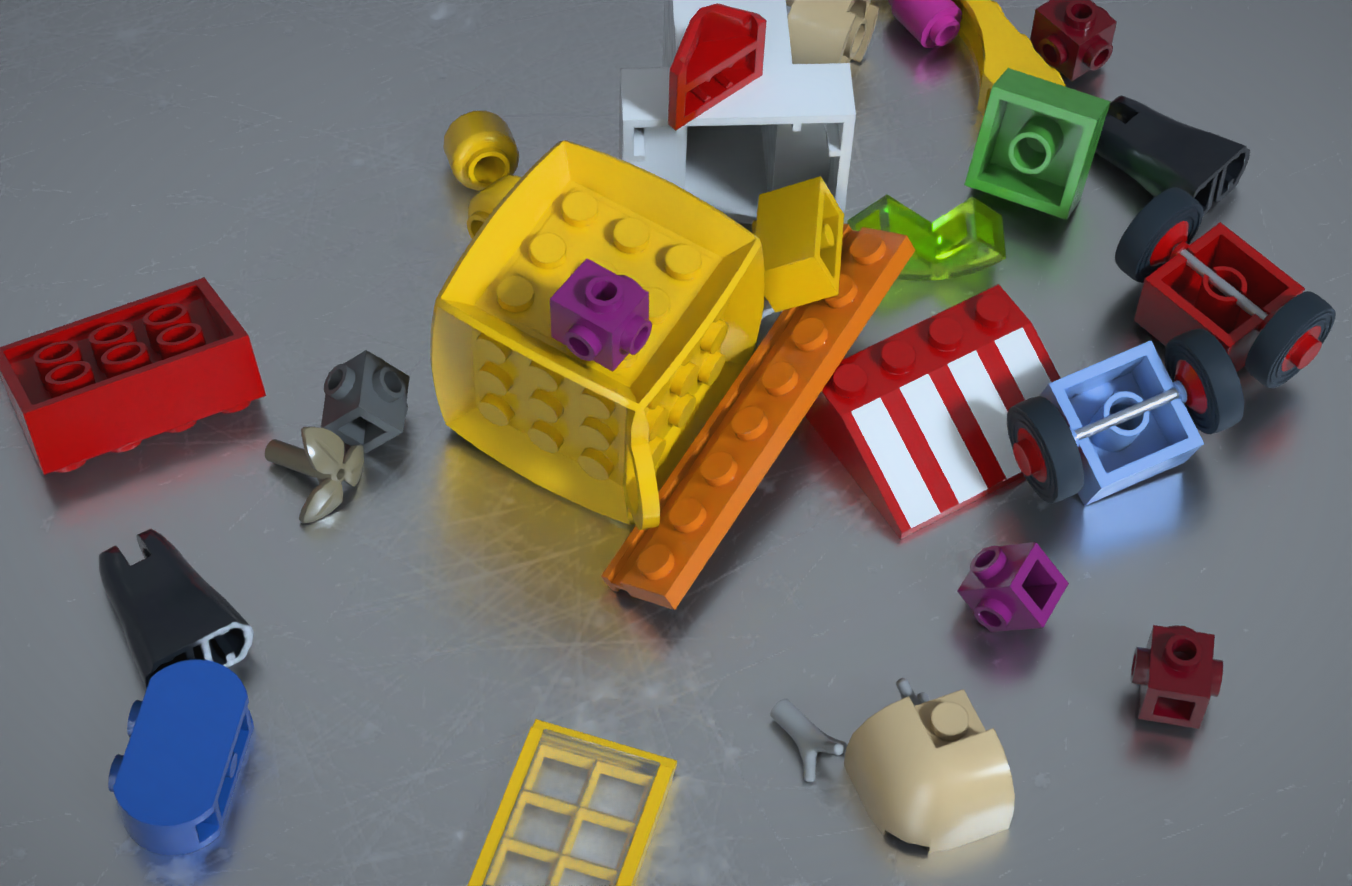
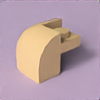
[844,689,1015,853]

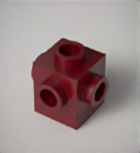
[1030,0,1117,81]
[1130,625,1223,729]

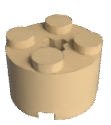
[786,0,879,77]

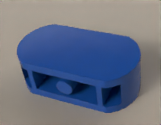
[108,659,254,856]

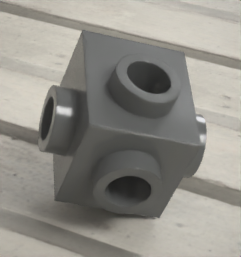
[321,350,410,454]

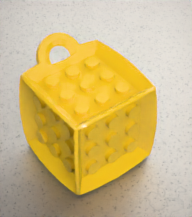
[430,140,765,530]

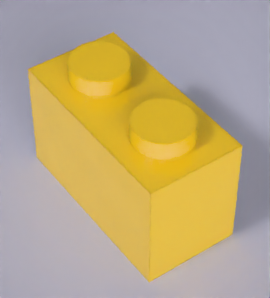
[752,176,844,313]

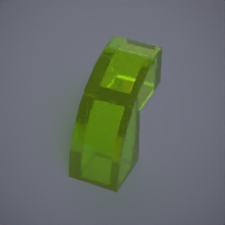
[847,194,1006,281]

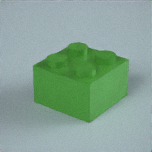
[964,68,1111,220]

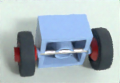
[1007,329,1244,506]

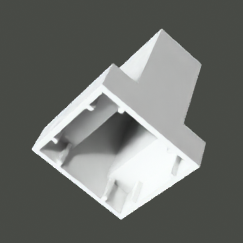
[619,0,856,217]

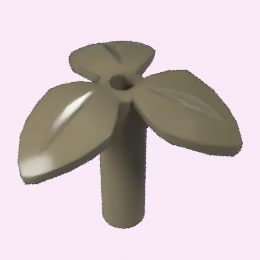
[265,426,364,523]

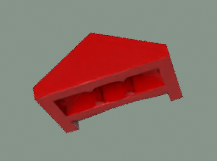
[668,3,767,131]

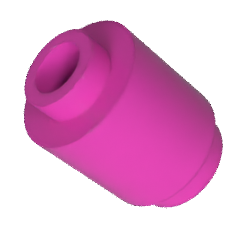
[888,0,962,48]

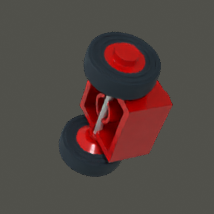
[1115,187,1336,388]

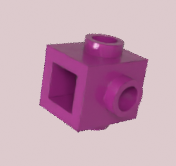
[550,258,652,372]
[957,542,1069,632]

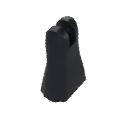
[1095,95,1250,216]
[99,529,254,689]

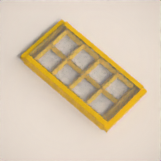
[467,719,677,886]

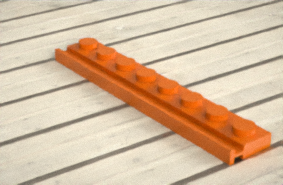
[601,224,915,610]

